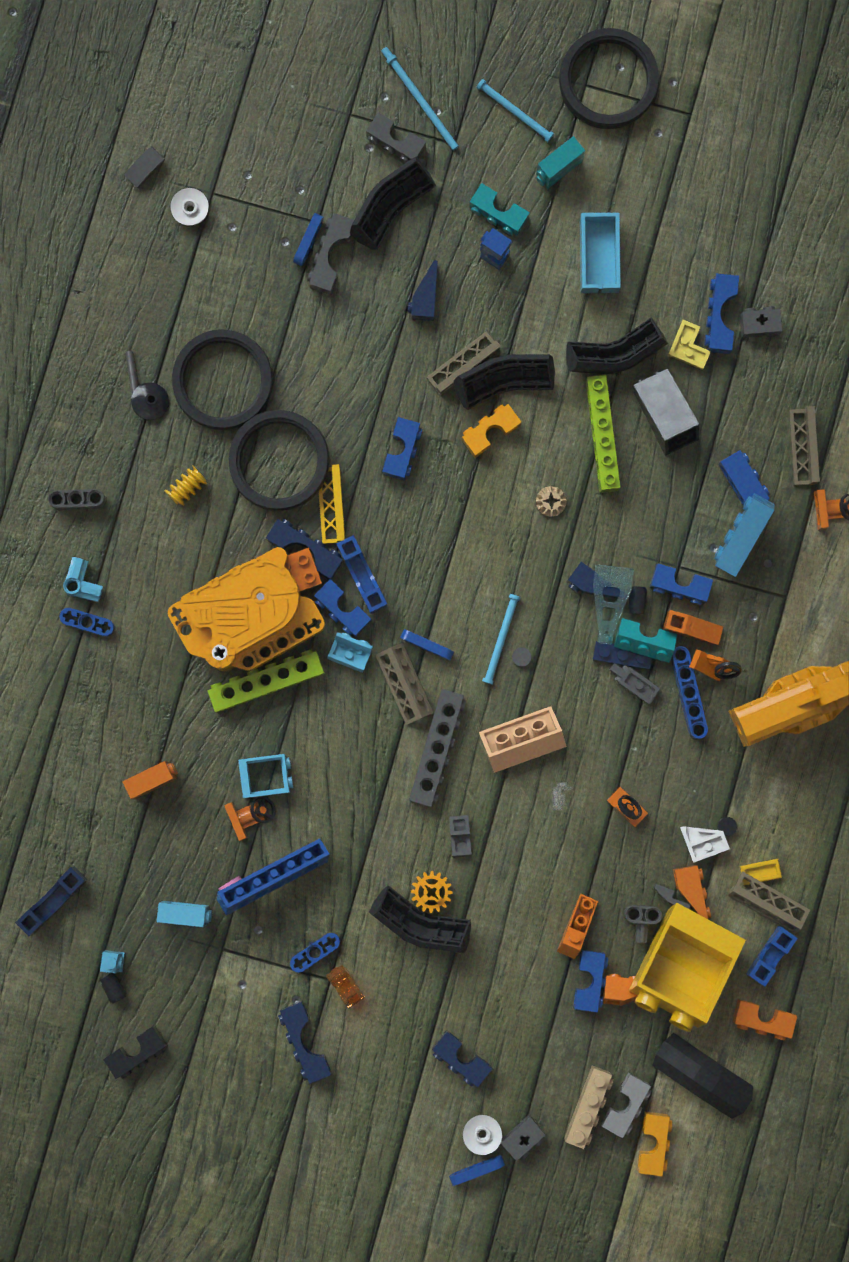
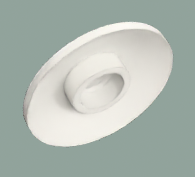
[171,188,209,226]
[463,1115,502,1155]

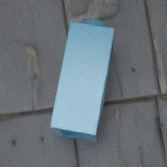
[238,754,293,798]
[157,901,212,927]

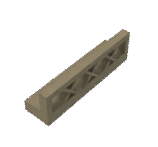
[426,331,501,396]
[789,406,820,486]
[376,643,433,725]
[727,871,810,934]

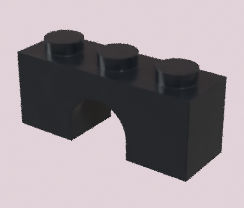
[103,1025,167,1079]

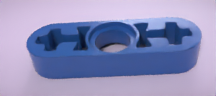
[293,213,324,266]
[60,608,115,637]
[400,629,454,661]
[290,932,340,972]
[449,1155,505,1186]

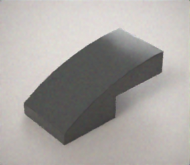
[124,146,165,188]
[449,815,472,858]
[653,884,690,909]

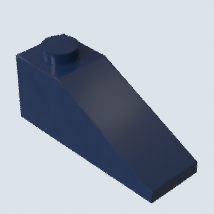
[408,260,438,321]
[567,562,628,600]

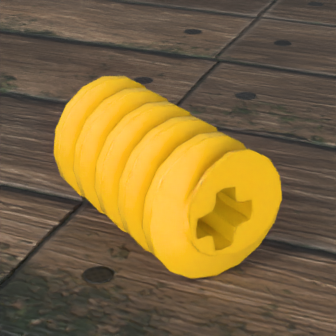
[165,465,207,506]

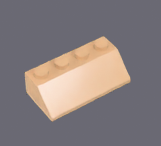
[479,706,567,773]

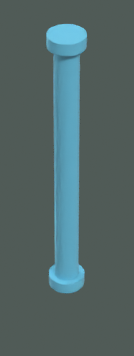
[476,79,554,143]
[482,594,521,685]

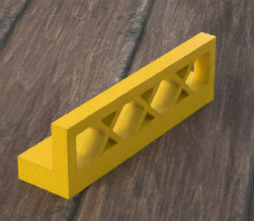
[319,464,345,544]

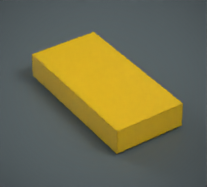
[739,859,782,885]

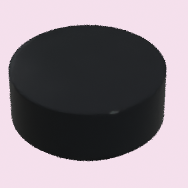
[717,817,737,836]

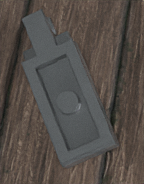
[609,663,661,705]

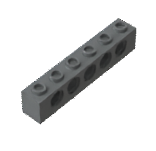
[409,689,466,807]

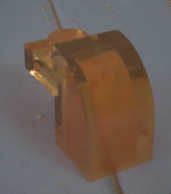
[326,965,365,1008]

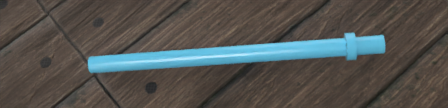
[381,47,459,151]

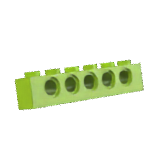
[585,375,620,493]
[207,649,325,713]

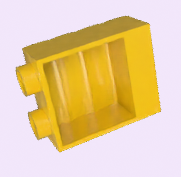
[629,903,746,1032]

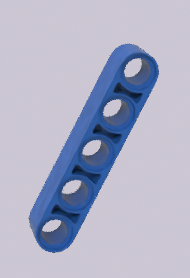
[671,646,708,739]

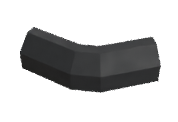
[350,157,436,250]
[566,317,668,374]
[453,354,555,410]
[369,885,471,953]
[652,1033,753,1119]

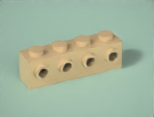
[564,1065,614,1149]

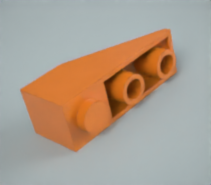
[663,610,723,645]
[673,865,711,919]
[557,894,598,959]
[603,974,638,1006]

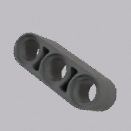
[48,489,106,510]

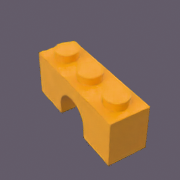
[462,404,522,458]
[637,1111,672,1176]

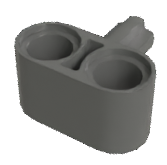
[624,905,662,943]

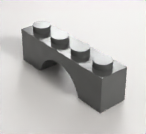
[307,213,354,295]

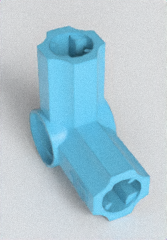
[63,557,103,603]

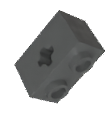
[740,306,782,338]
[501,1115,546,1161]

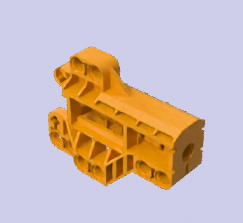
[728,661,849,747]

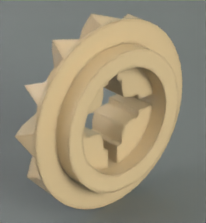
[536,486,567,517]

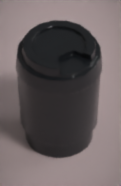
[628,586,647,614]
[100,973,126,1004]

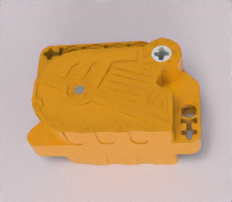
[168,547,325,671]

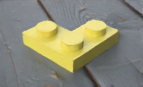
[668,320,711,370]

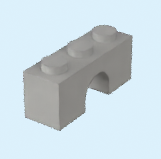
[601,1072,652,1138]

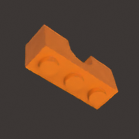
[732,999,797,1041]

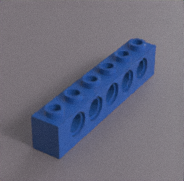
[217,839,330,916]

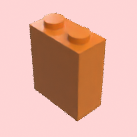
[122,761,178,799]

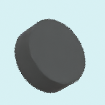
[512,647,531,667]

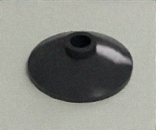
[131,382,169,420]

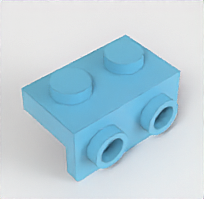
[327,632,373,673]

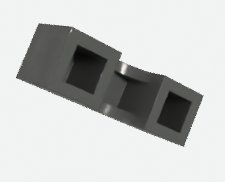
[366,112,426,163]

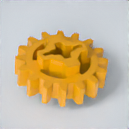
[411,871,453,913]

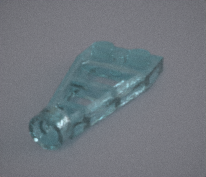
[593,564,634,644]

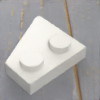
[680,827,730,863]

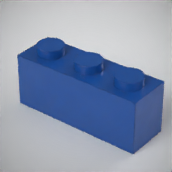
[718,450,770,507]

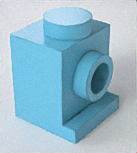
[100,950,125,973]

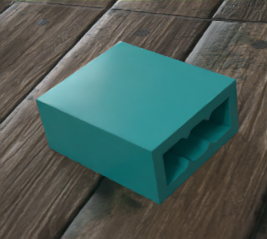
[536,136,586,189]

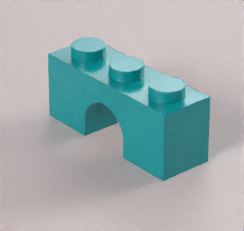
[469,183,530,236]
[614,618,677,663]

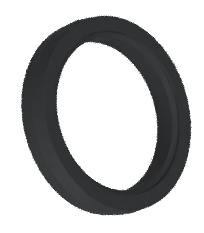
[559,28,659,129]
[172,329,273,430]
[229,410,329,511]

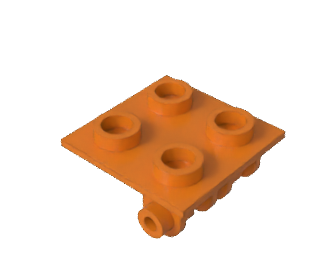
[285,548,322,592]

